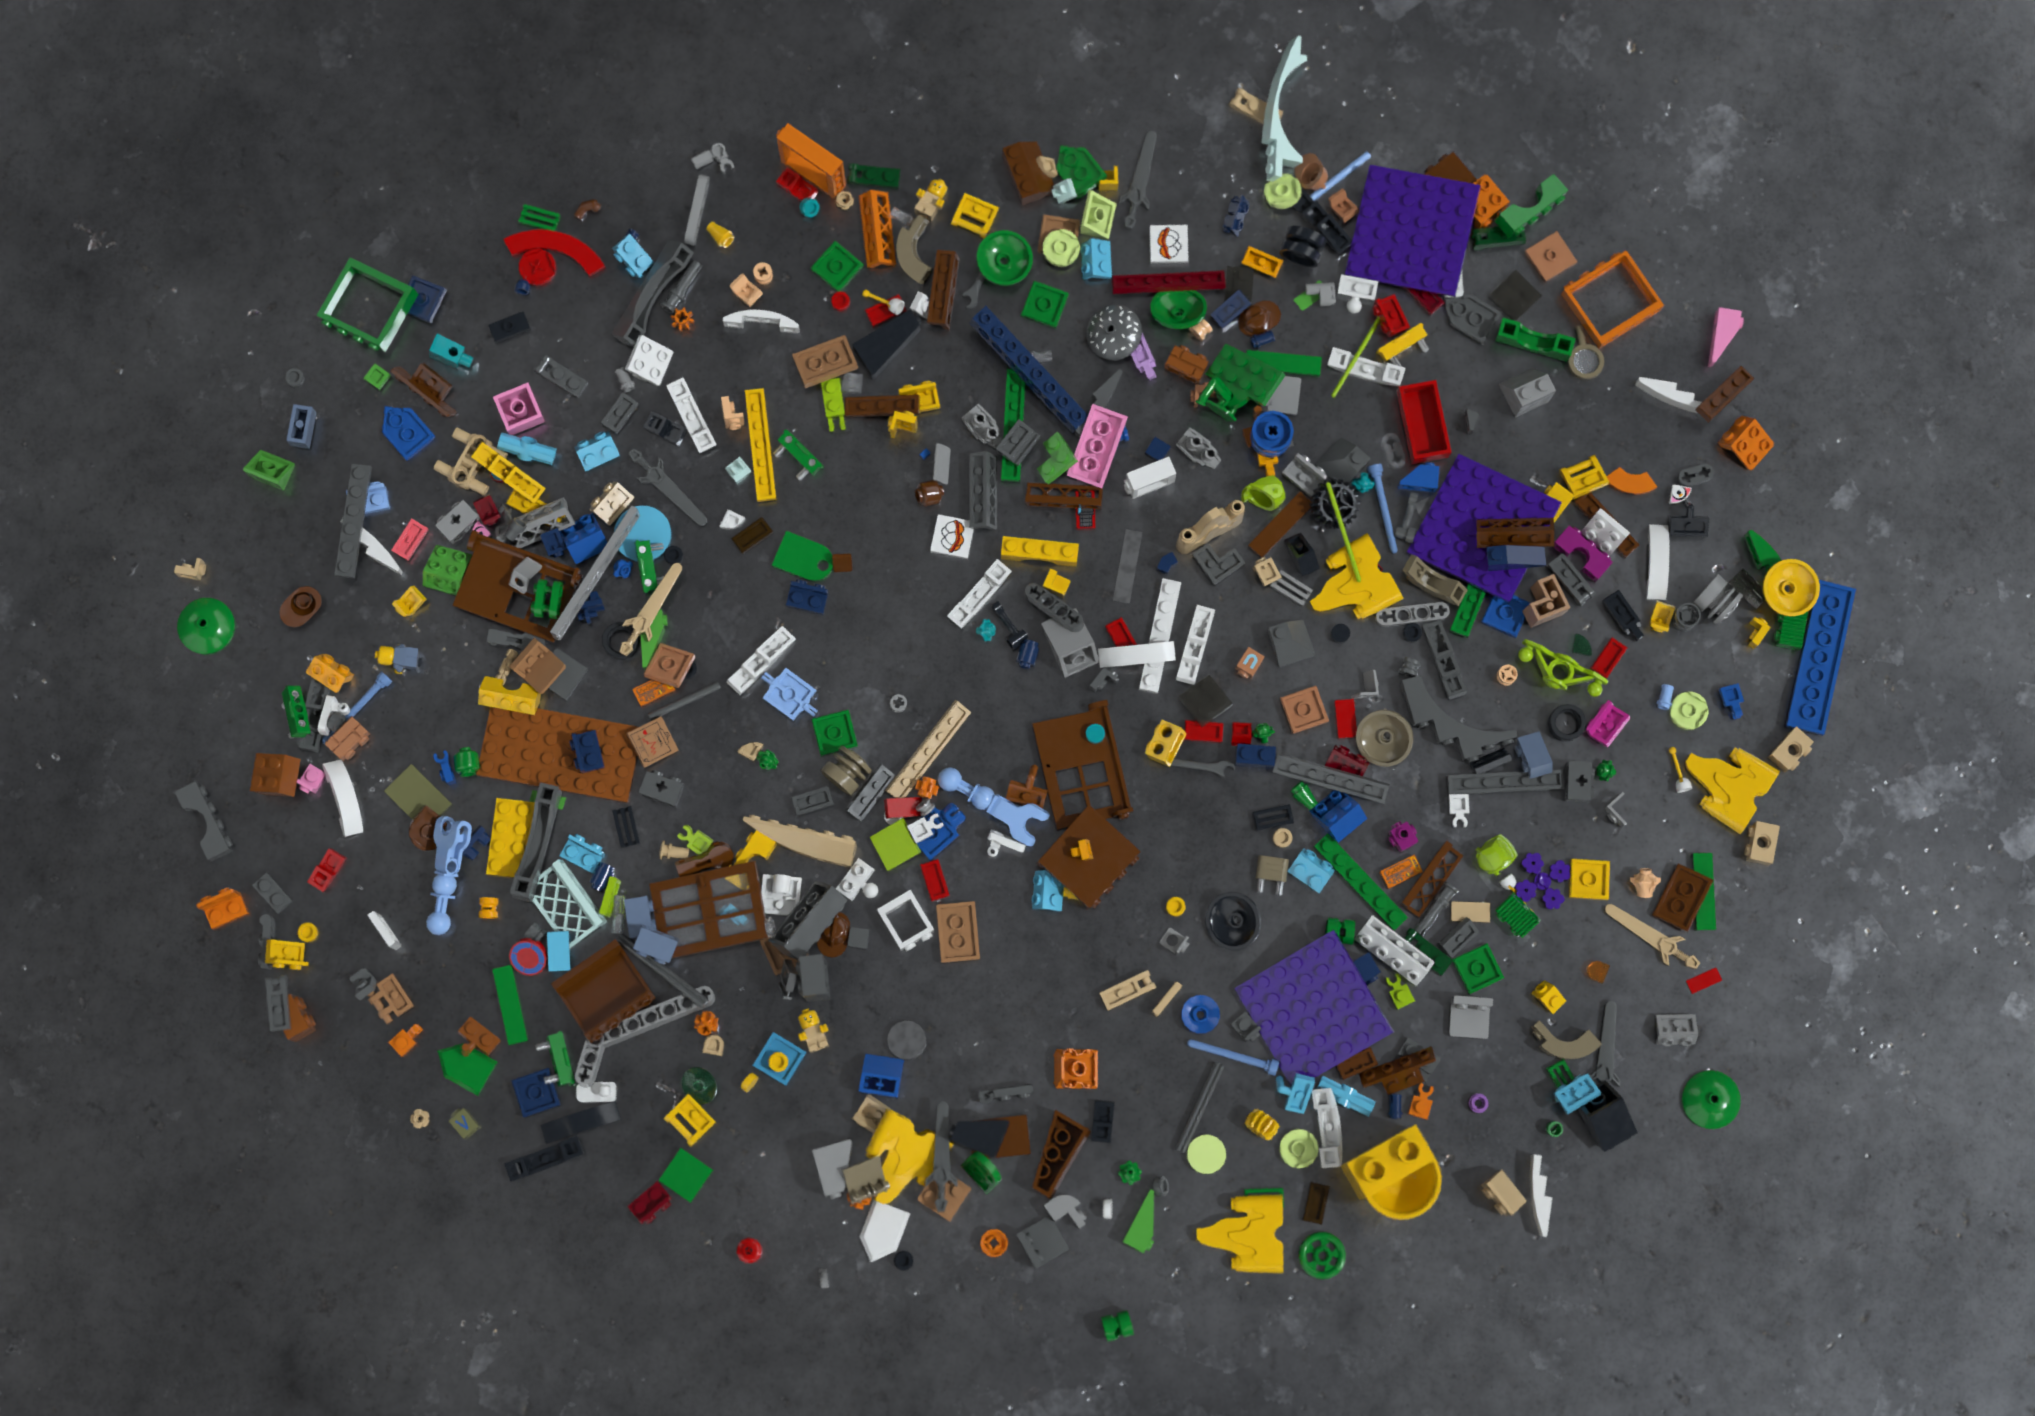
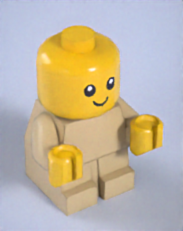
[915,179,948,222]
[798,1008,829,1053]

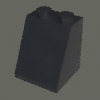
[1578,1080,1638,1152]
[949,1120,1010,1160]

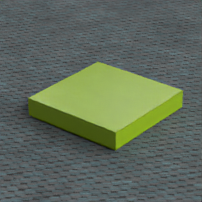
[870,818,921,871]

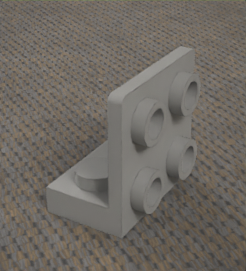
[1260,376,1301,415]
[1449,996,1493,1039]

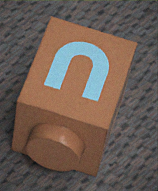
[1236,647,1265,679]

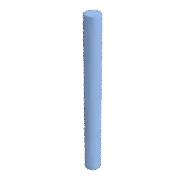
[1309,151,1371,201]

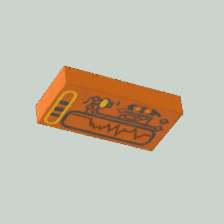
[632,680,675,707]
[1379,855,1423,889]

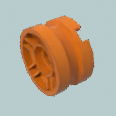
[980,1229,1008,1257]

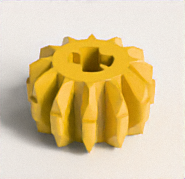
[1245,1109,1279,1140]

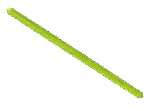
[1331,316,1381,398]
[1326,481,1361,583]

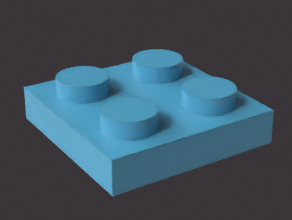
[753,1032,807,1086]

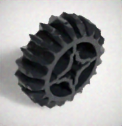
[1309,478,1361,529]

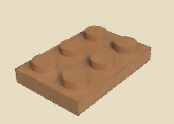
[792,335,858,388]
[936,901,980,963]

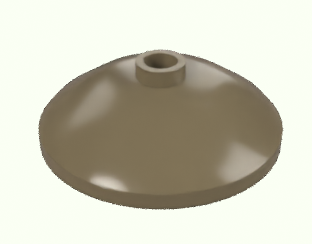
[1356,710,1414,767]

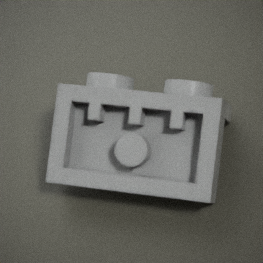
[1655,1014,1698,1046]

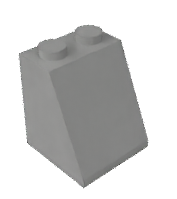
[1498,368,1556,418]
[1041,608,1099,678]
[812,1139,853,1200]

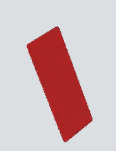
[1686,967,1722,994]

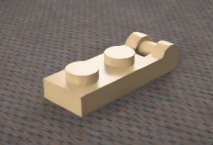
[1229,88,1283,124]
[1099,970,1157,1011]

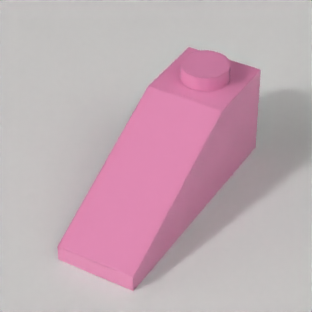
[1708,307,1744,367]

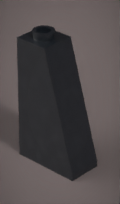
[852,310,922,380]

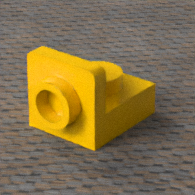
[1748,617,1771,649]

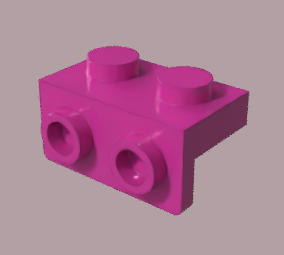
[1586,700,1630,748]

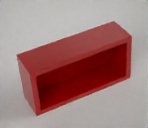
[1396,380,1452,464]

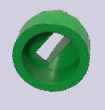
[1546,1121,1563,1137]

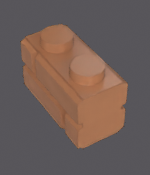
[324,716,370,761]

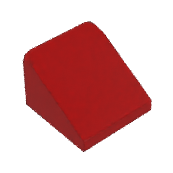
[1231,722,1252,746]

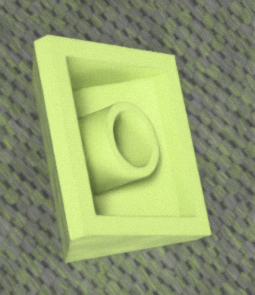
[1080,190,1116,239]

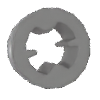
[890,694,907,713]
[916,798,935,817]

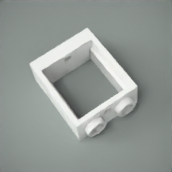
[1124,457,1176,499]
[877,890,934,952]

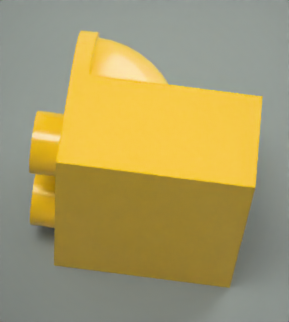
[1340,1124,1441,1219]

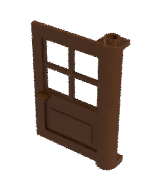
[452,530,583,643]
[1032,700,1133,830]

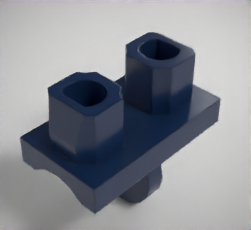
[576,591,605,624]
[460,825,491,860]

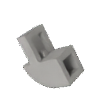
[1044,1195,1087,1229]

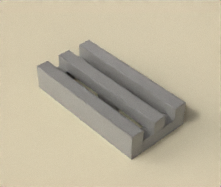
[1270,570,1313,607]

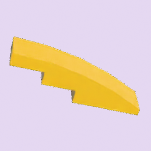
[471,441,546,504]

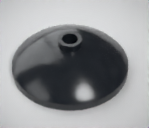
[1206,892,1261,950]

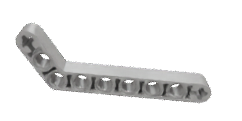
[575,986,716,1088]

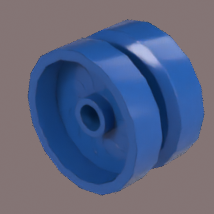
[1250,411,1294,458]

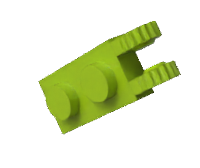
[821,378,846,432]

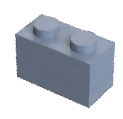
[286,404,317,449]
[1515,732,1553,779]
[624,896,657,940]
[633,925,679,964]

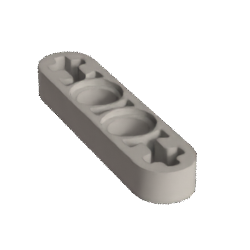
[685,175,709,246]
[1375,602,1450,627]

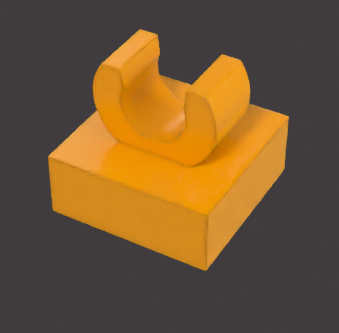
[1071,839,1093,861]

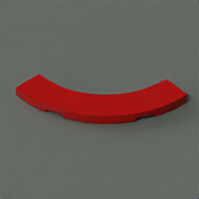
[503,230,606,277]

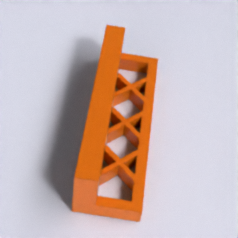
[859,190,896,268]

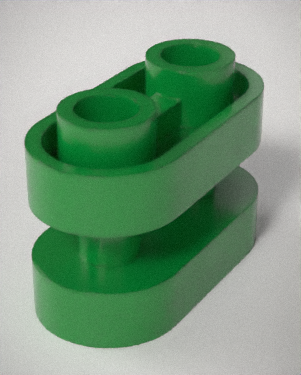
[531,579,563,619]

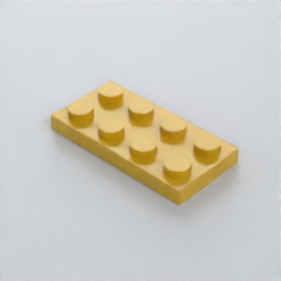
[486,798,535,878]

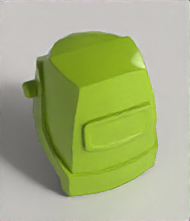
[1241,475,1285,511]
[1475,834,1518,876]

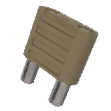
[1255,855,1289,896]

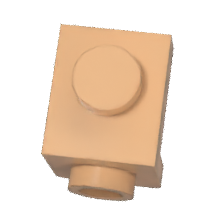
[730,274,763,307]

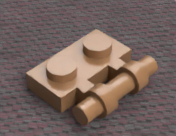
[368,973,414,1025]

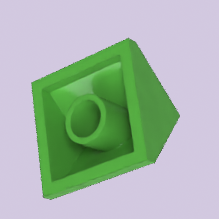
[243,450,295,491]

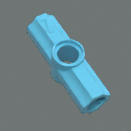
[497,432,557,465]
[1316,1076,1376,1117]

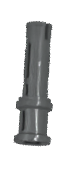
[660,260,702,314]
[1413,881,1459,936]

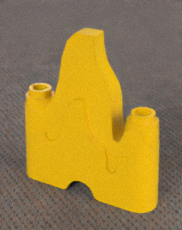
[1310,533,1404,619]
[1685,747,1780,834]
[865,1108,954,1204]
[1197,1194,1283,1273]

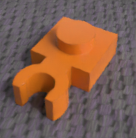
[1408,1083,1433,1120]

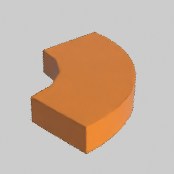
[1607,467,1657,495]

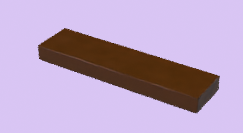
[1695,366,1755,423]
[845,395,920,417]
[1248,492,1312,558]
[1573,492,1640,558]

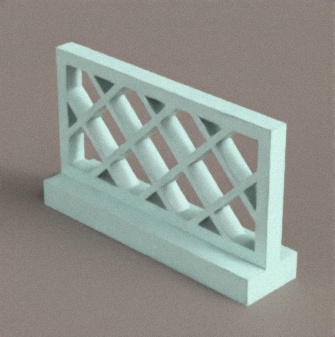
[533,860,607,950]

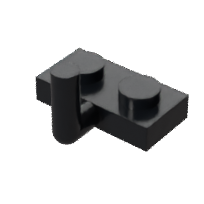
[1669,499,1710,537]

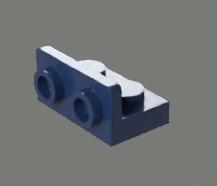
[786,580,829,615]
[569,730,605,774]

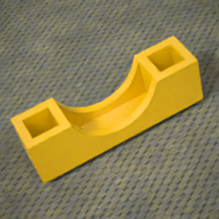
[1001,536,1079,567]

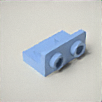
[346,482,390,514]

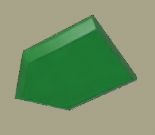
[1056,145,1107,199]
[437,1043,498,1096]

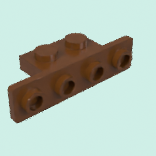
[391,363,457,417]
[1359,1047,1436,1095]

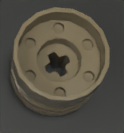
[820,745,872,796]

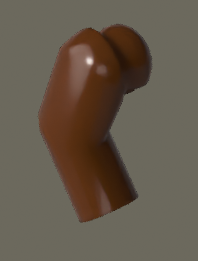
[573,199,601,220]

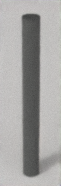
[648,682,721,721]

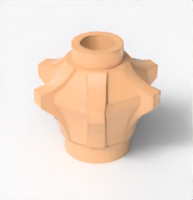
[1630,868,1661,898]

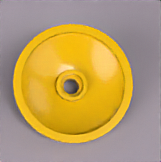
[1763,559,1820,617]

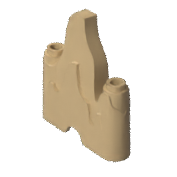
[1176,500,1245,554]

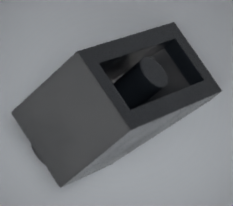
[1284,533,1320,576]

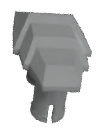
[961,404,1003,449]
[1176,427,1221,469]

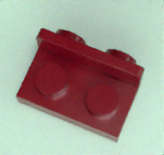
[1325,745,1369,776]
[627,1181,673,1225]

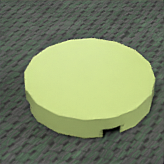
[1264,174,1302,209]
[1043,229,1080,267]
[1669,692,1709,730]
[1279,1129,1319,1168]
[1187,1135,1226,1174]

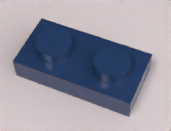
[1210,289,1251,329]

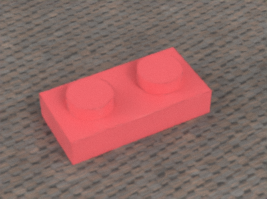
[391,519,429,561]

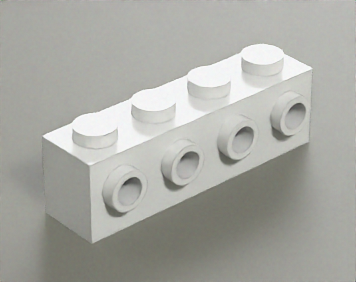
[1354,915,1435,986]

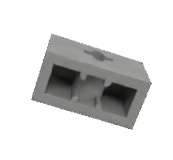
[435,500,481,545]

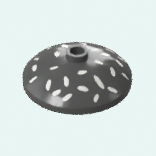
[1087,305,1142,361]

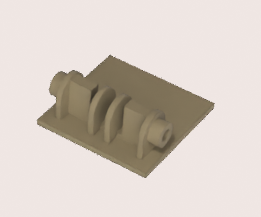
[843,1155,890,1204]

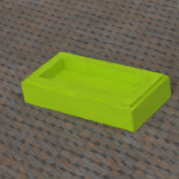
[599,876,621,918]

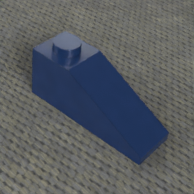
[1487,545,1546,571]

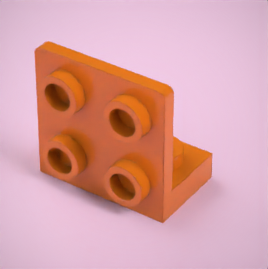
[196,888,249,930]

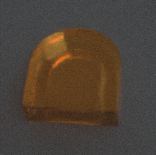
[1587,961,1610,984]

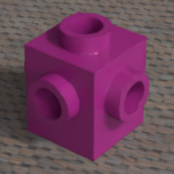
[1388,821,1419,853]

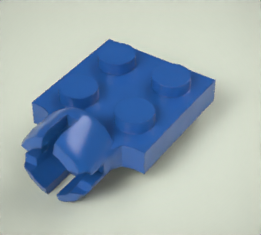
[917,803,966,861]

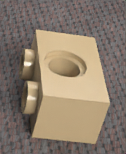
[1768,726,1814,772]
[1744,821,1780,866]

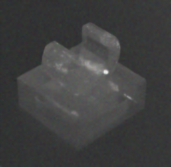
[842,373,863,394]

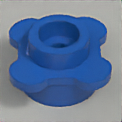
[613,559,633,578]

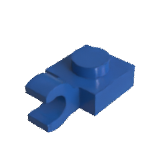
[1719,683,1744,720]
[433,750,456,785]

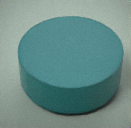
[800,197,819,217]
[1086,724,1105,744]

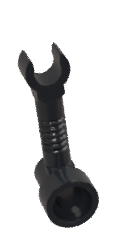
[991,600,1028,650]

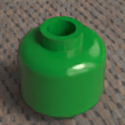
[453,747,480,777]

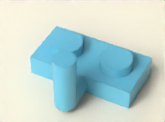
[1276,1074,1315,1114]

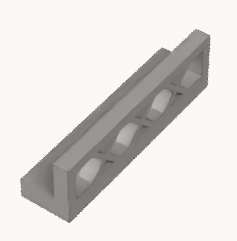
[495,497,575,548]

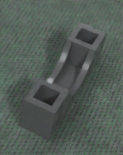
[175,781,233,862]

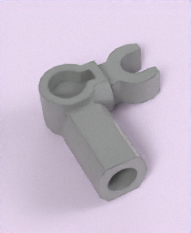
[691,143,734,174]

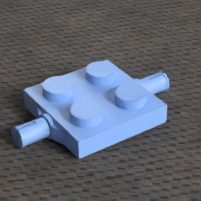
[761,668,818,722]

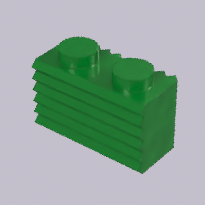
[1774,612,1808,651]
[1495,892,1541,938]

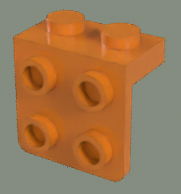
[1473,175,1510,229]
[1718,416,1774,470]

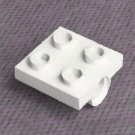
[625,335,674,386]
[1581,508,1630,556]
[761,874,802,916]

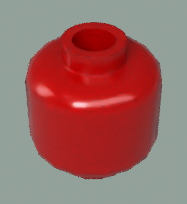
[736,1238,763,1263]

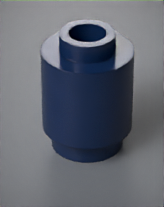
[1016,639,1039,669]
[589,862,615,892]

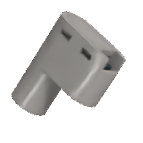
[1305,282,1336,306]

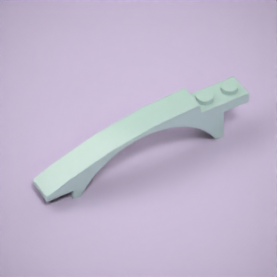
[1262,36,1307,182]

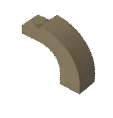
[896,215,933,285]
[1402,554,1467,606]
[1531,1020,1602,1060]

